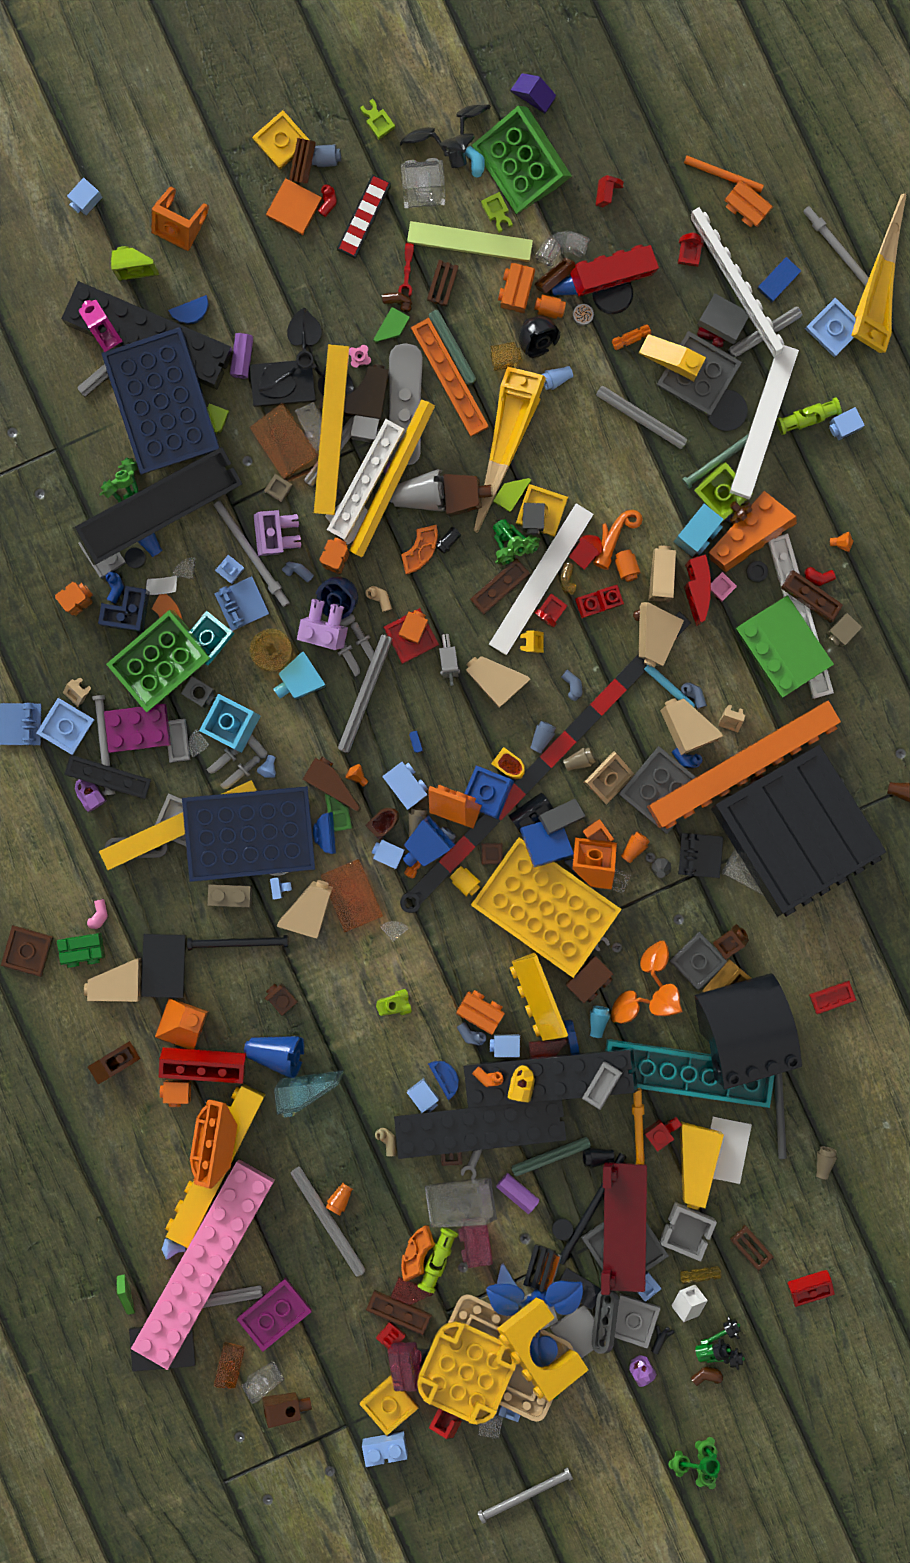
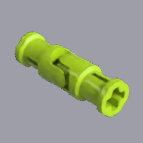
[776,398,842,435]
[417,1227,459,1293]

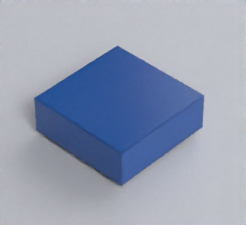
[409,731,423,753]

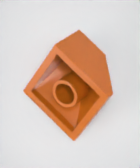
[572,837,617,889]
[155,998,209,1050]

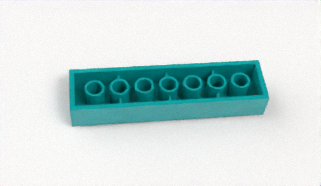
[605,1039,774,1108]

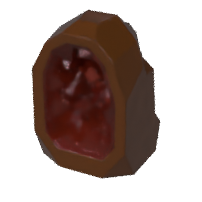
[365,807,399,840]

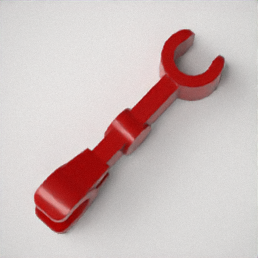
[398,243,414,297]

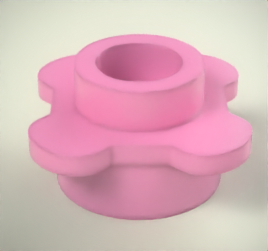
[349,345,371,368]

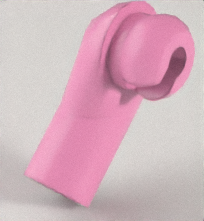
[87,899,108,929]

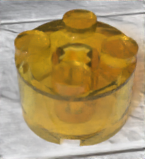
[250,629,294,672]

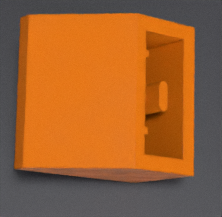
[428,785,482,828]

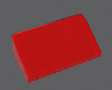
[788,1270,835,1307]

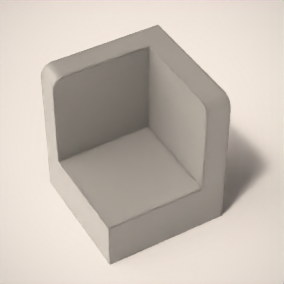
[351,415,380,443]

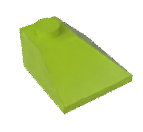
[111,246,159,281]
[694,462,753,520]

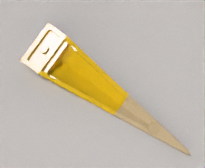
[851,193,906,353]
[474,367,546,533]

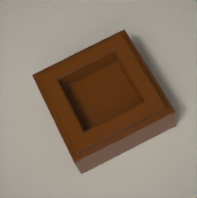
[482,843,503,864]

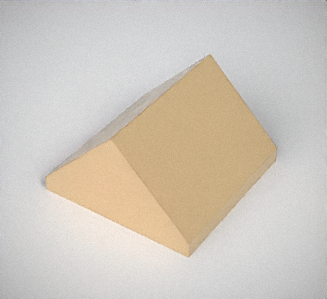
[583,752,635,805]

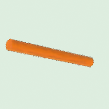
[684,156,764,193]

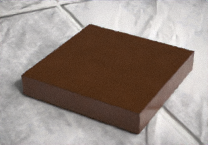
[1,925,54,977]

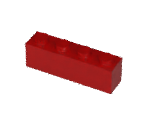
[570,245,659,297]
[159,1047,246,1084]

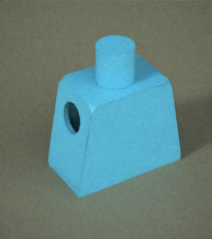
[273,651,326,700]

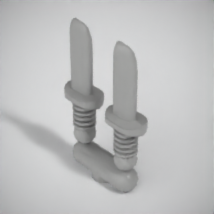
[337,614,375,677]
[206,734,267,789]

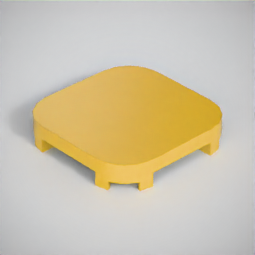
[417,1321,516,1425]

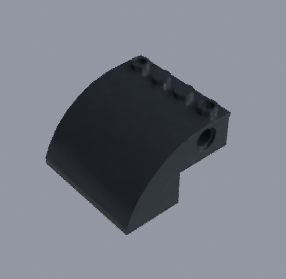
[694,973,802,1090]

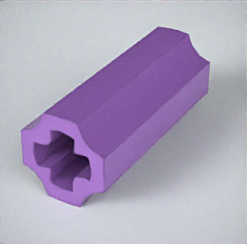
[230,333,254,379]
[496,1173,539,1214]

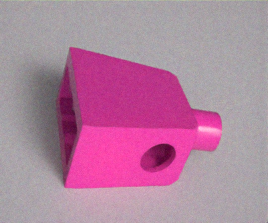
[79,300,122,352]

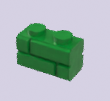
[57,933,105,968]

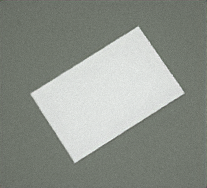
[711,1117,752,1184]

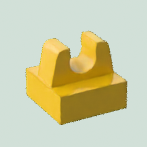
[520,630,544,653]

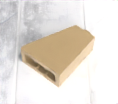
[648,546,676,602]
[639,602,684,668]
[466,656,530,708]
[660,698,723,755]
[277,880,333,939]
[84,958,142,1002]

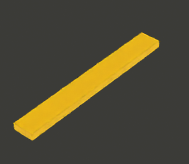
[314,344,350,515]
[349,400,435,557]
[99,780,257,870]

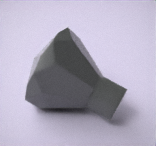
[652,858,671,878]

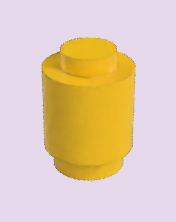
[450,866,481,896]

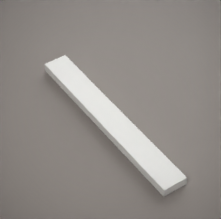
[729,345,799,499]
[489,504,593,655]
[768,534,834,699]

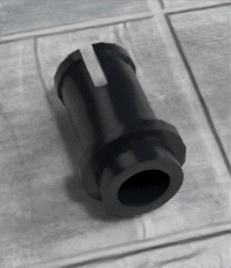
[435,527,461,554]

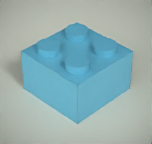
[674,504,723,558]
[199,694,261,753]

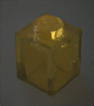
[490,342,522,371]

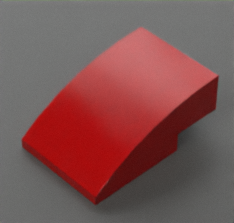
[684,555,711,626]

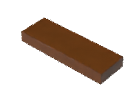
[470,558,530,615]
[781,570,843,623]
[366,1290,432,1335]

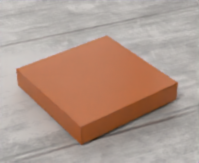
[266,178,322,235]

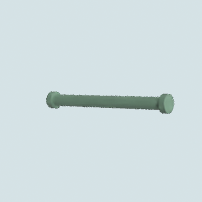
[682,434,749,489]

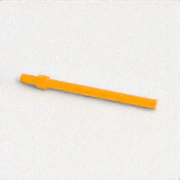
[632,1088,645,1164]

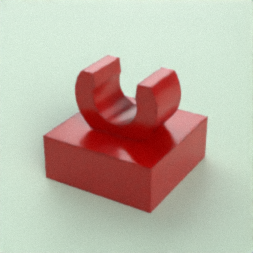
[376,1321,406,1352]

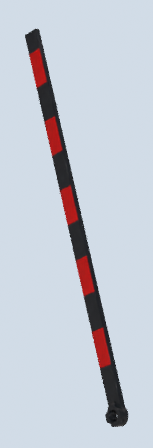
[400,611,691,913]

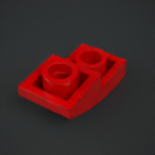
[575,585,624,618]

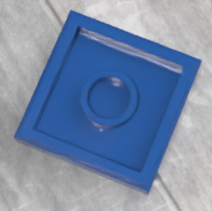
[464,765,514,819]
[520,822,574,868]

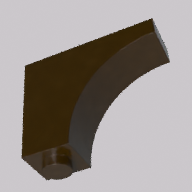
[319,364,389,423]

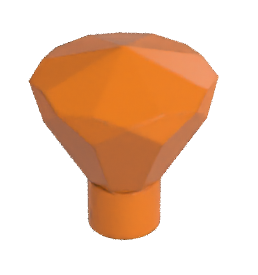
[830,532,853,552]
[345,764,369,787]

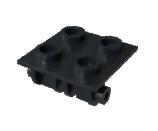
[678,833,723,878]

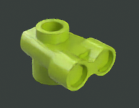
[376,989,411,1016]

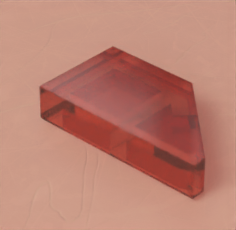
[529,1038,567,1058]
[391,1276,434,1305]

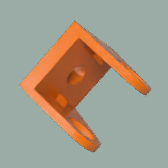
[151,187,209,251]

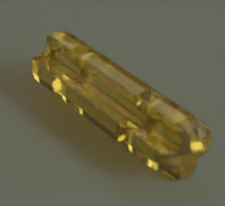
[680,1266,722,1284]

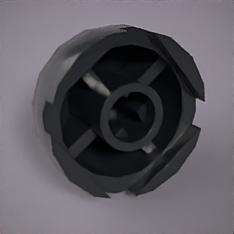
[518,316,561,358]

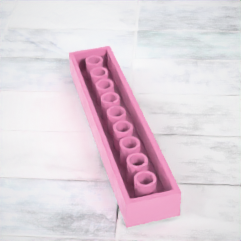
[131,1159,275,1370]

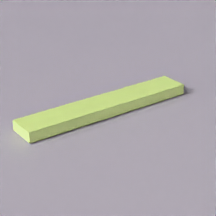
[407,221,533,262]

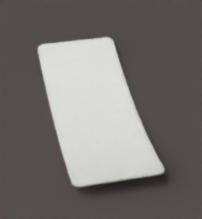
[146,576,177,595]

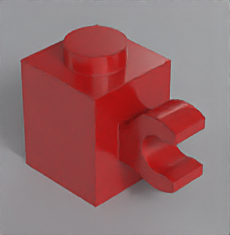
[643,1117,682,1152]

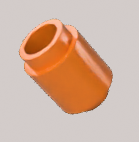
[534,294,566,319]
[615,549,641,582]

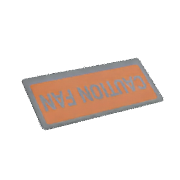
[537,1252,561,1291]

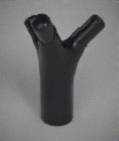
[651,1325,675,1354]

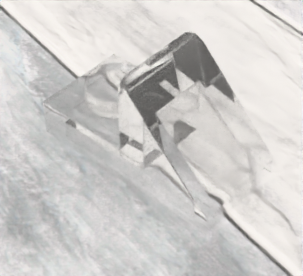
[241,1361,284,1404]

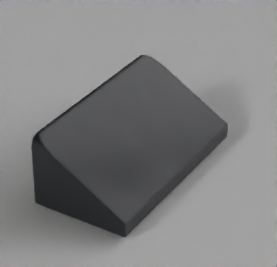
[509,792,554,835]
[558,1267,601,1310]

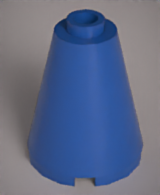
[244,1036,304,1078]

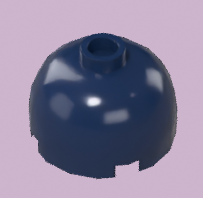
[316,577,358,619]

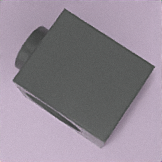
[522,503,545,535]
[181,676,216,708]

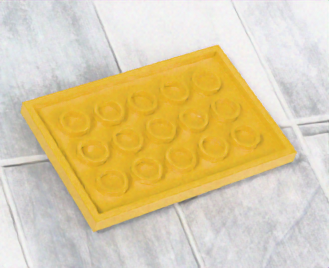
[471,837,622,978]

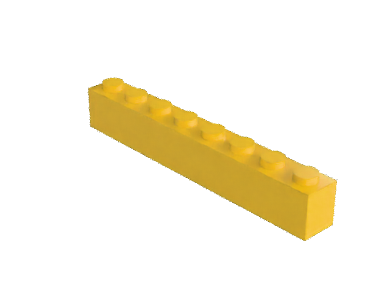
[165,1083,266,1248]

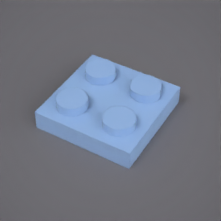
[805,298,856,358]
[36,698,95,755]

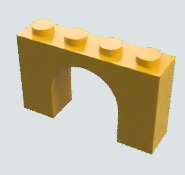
[497,1297,589,1402]

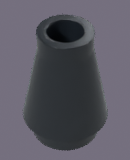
[582,1148,614,1169]

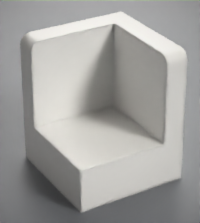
[672,1285,708,1322]

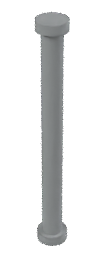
[92,695,116,796]
[478,1467,573,1524]

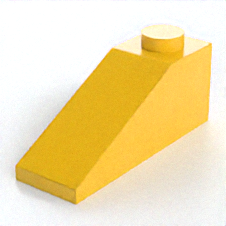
[639,334,706,382]

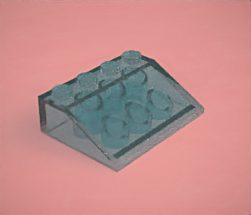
[274,1070,343,1117]

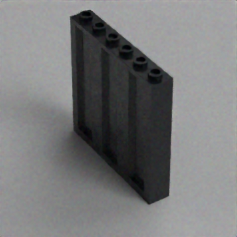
[711,744,887,917]

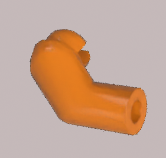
[472,1067,503,1087]

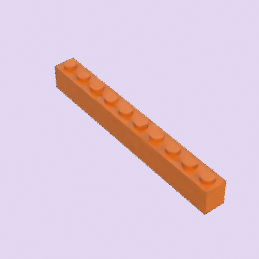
[647,700,841,829]

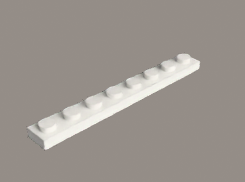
[691,207,784,357]

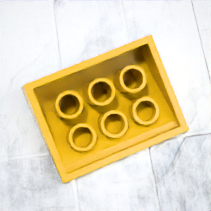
[509,952,568,1041]

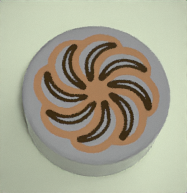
[573,304,594,326]

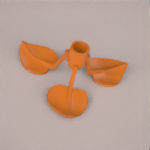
[611,940,682,1024]

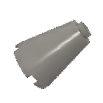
[390,469,446,511]

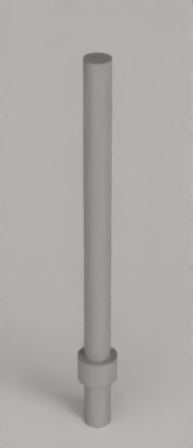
[803,206,869,287]
[214,501,290,607]

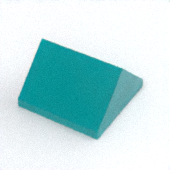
[191,611,235,665]

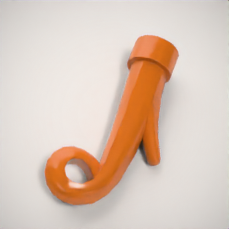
[593,510,643,570]

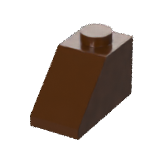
[88,1041,140,1084]

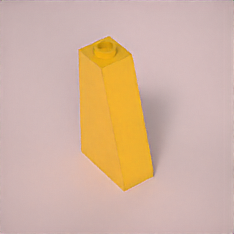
[680,1121,724,1210]

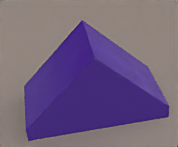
[511,73,556,114]

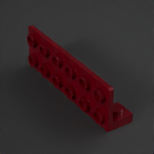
[601,1163,647,1295]

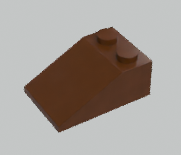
[302,756,361,812]

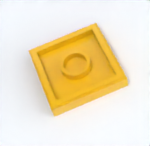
[252,110,309,170]
[516,484,568,537]
[360,1375,419,1436]

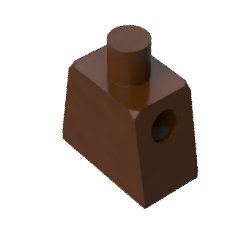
[443,474,493,517]
[262,1392,312,1428]

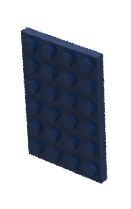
[101,327,220,475]
[182,786,315,882]

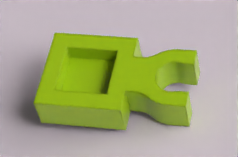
[360,99,395,140]
[481,192,513,233]

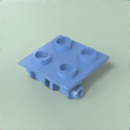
[214,576,269,631]
[0,703,41,745]

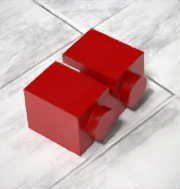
[429,1408,462,1439]

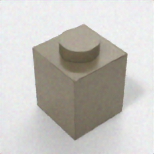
[827,613,862,647]

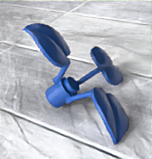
[486,1281,583,1367]

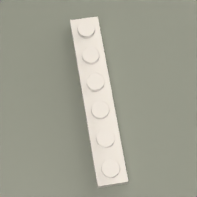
[327,419,405,540]

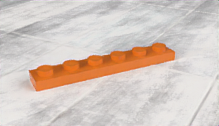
[411,318,489,438]

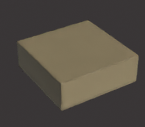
[264,474,293,503]

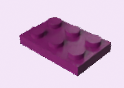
[104,704,171,753]
[236,1278,312,1352]

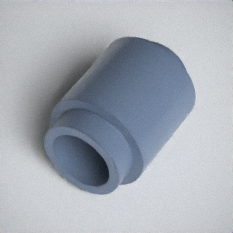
[312,144,341,167]

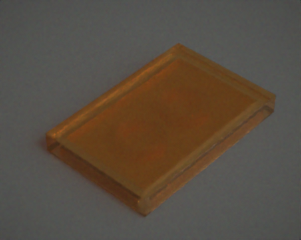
[249,403,318,479]
[321,859,383,932]

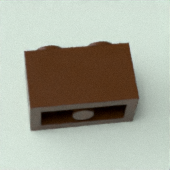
[565,955,613,1003]

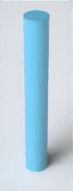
[644,665,695,707]

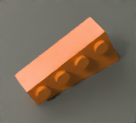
[709,491,797,572]

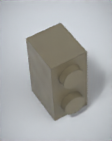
[207,884,253,907]

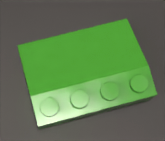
[472,106,572,214]
[735,595,834,699]
[106,610,211,712]

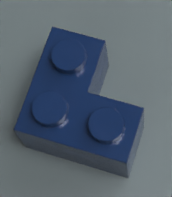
[98,586,150,633]

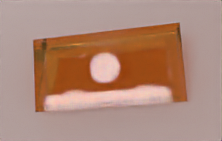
[214,1342,245,1389]

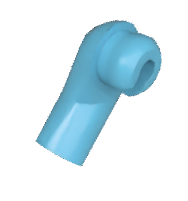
[465,146,485,178]

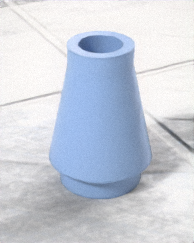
[541,366,573,390]

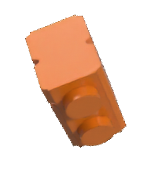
[724,180,774,227]
[498,263,535,313]
[319,538,350,574]
[55,582,93,616]
[456,990,505,1035]

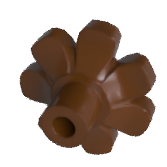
[729,501,752,524]

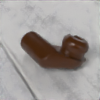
[691,1366,723,1386]

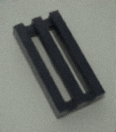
[523,1244,556,1292]

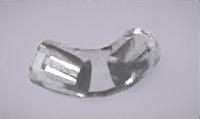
[535,231,591,267]

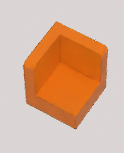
[582,819,614,842]

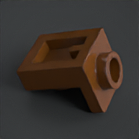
[713,924,749,960]
[265,983,298,1016]

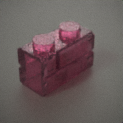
[458,1219,493,1268]
[387,1342,422,1391]

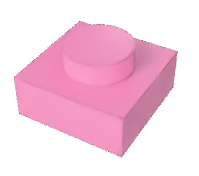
[711,572,737,602]

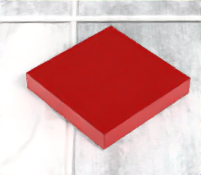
[383,608,439,664]

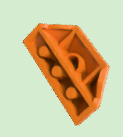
[190,1100,238,1189]

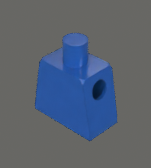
[403,815,455,867]

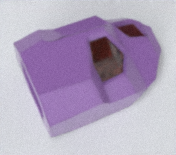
[75,780,107,812]
[629,1355,657,1387]

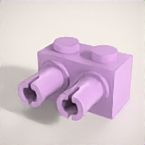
[254,510,301,556]
[297,599,348,650]

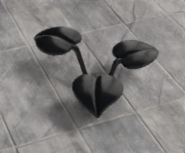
[400,104,491,168]
[258,308,354,398]

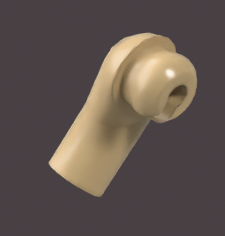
[366,586,392,612]
[375,1128,396,1156]

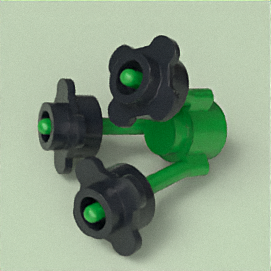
[695,1316,745,1370]

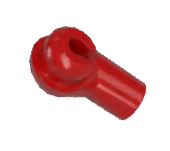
[318,184,337,218]
[804,567,836,586]

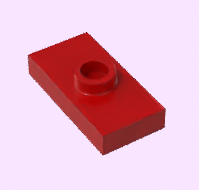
[809,981,856,1015]

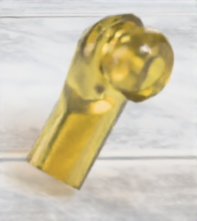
[560,563,576,595]

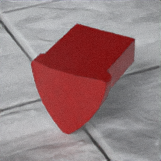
[595,175,624,207]
[678,233,704,267]
[569,535,602,570]
[534,594,568,627]

